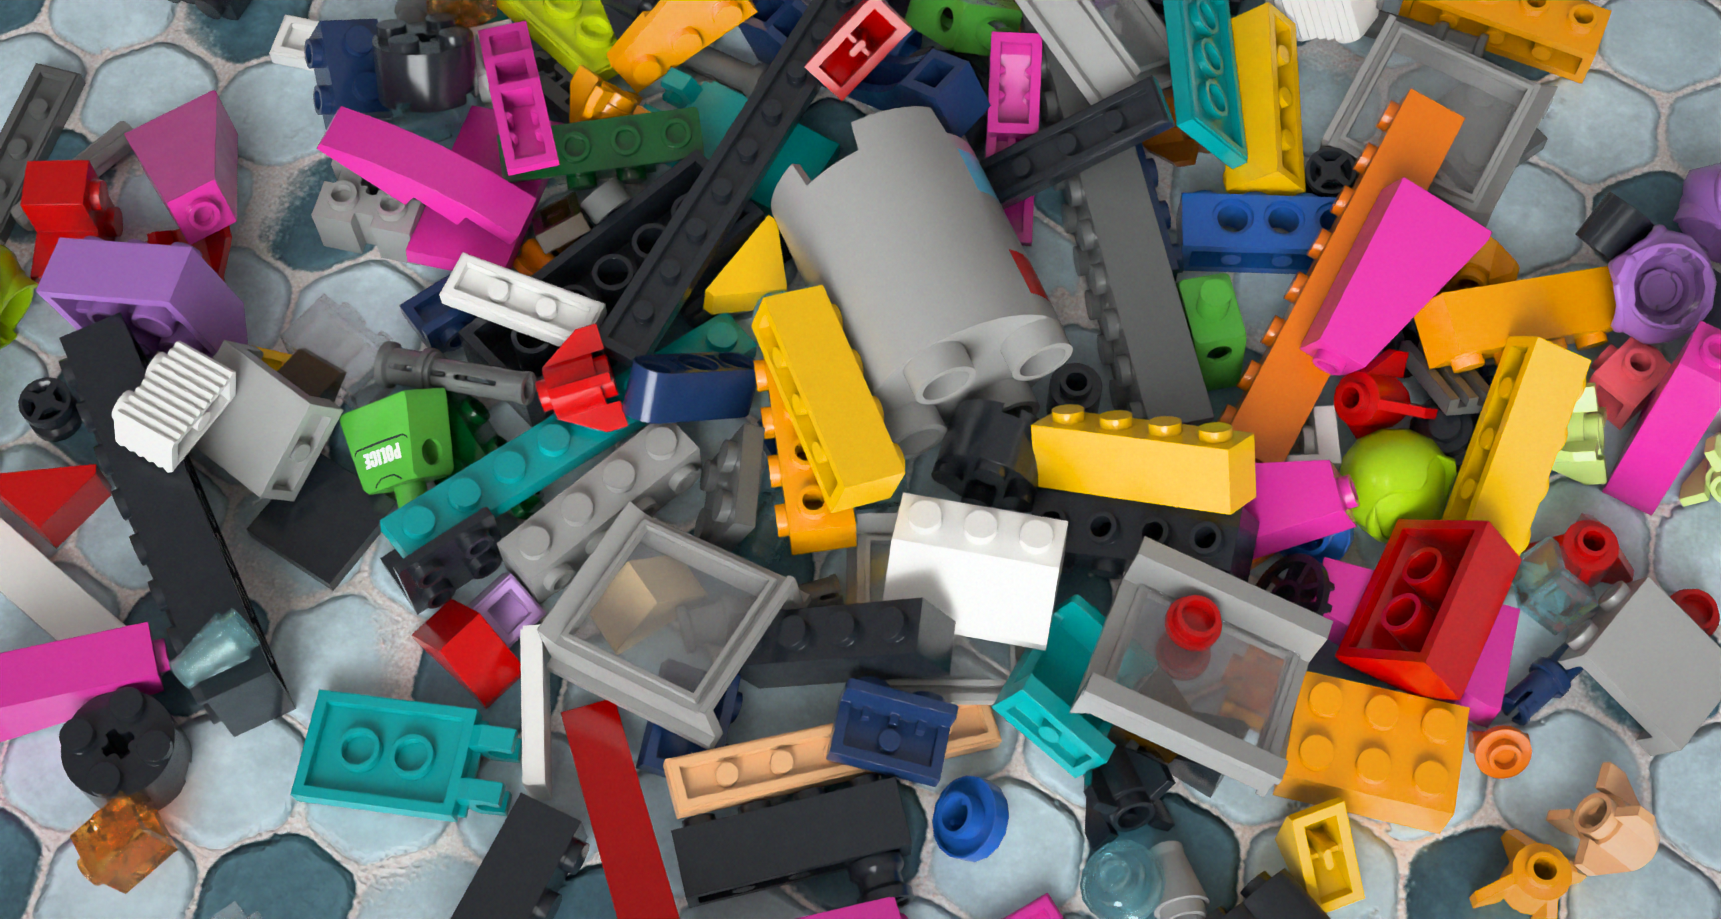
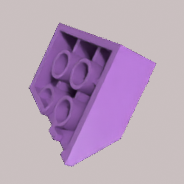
[36,236,248,359]

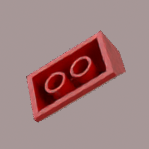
[1335,519,1522,700]

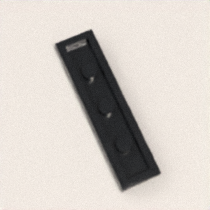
[979,75,1175,210]

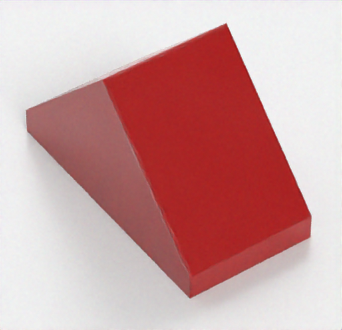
[804,0,912,101]
[0,464,112,549]
[411,598,521,709]

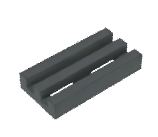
[1399,340,1490,416]

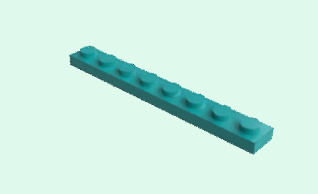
[380,313,758,558]

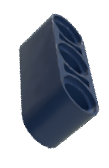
[622,351,756,424]

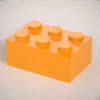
[1273,671,1470,834]

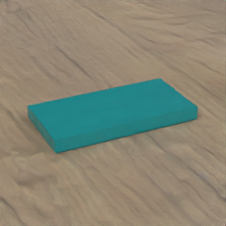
[1163,0,1248,169]

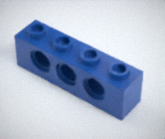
[1176,190,1337,274]

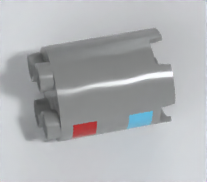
[771,106,1073,459]

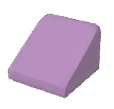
[467,573,546,648]

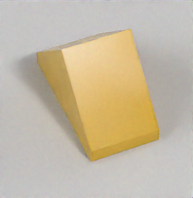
[703,215,787,315]
[1275,796,1365,913]

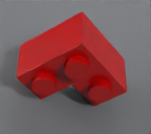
[20,160,123,302]

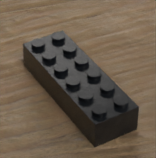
[458,149,765,428]

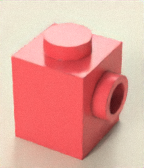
[1588,337,1671,430]

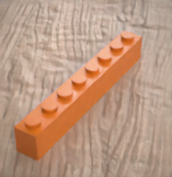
[1216,88,1465,463]

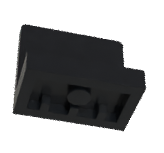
[380,507,503,615]

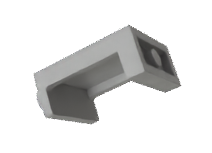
[194,340,343,502]
[1558,576,1721,756]

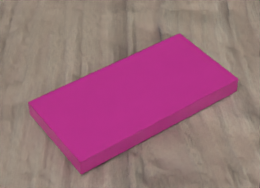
[405,105,564,271]

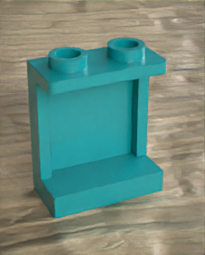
[992,594,1157,778]

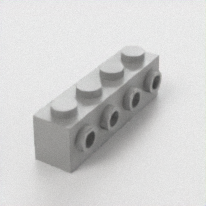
[497,423,703,605]

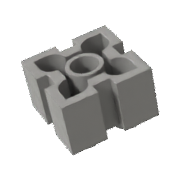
[311,159,426,265]

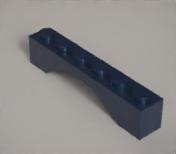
[738,0,991,138]

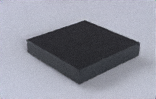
[246,453,398,591]

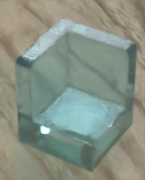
[1512,536,1598,636]

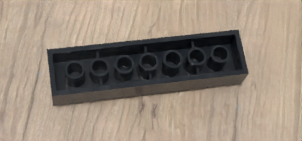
[59,312,296,737]

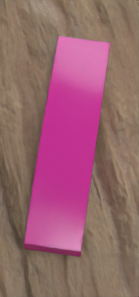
[477,21,560,176]
[985,31,1043,246]
[316,106,537,245]

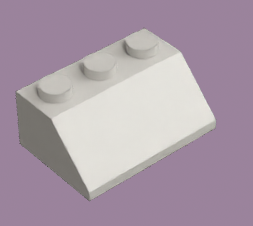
[883,492,1068,651]

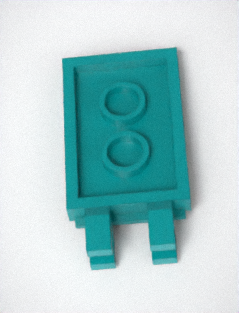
[643,67,840,218]
[290,689,522,822]

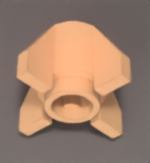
[1546,762,1660,876]

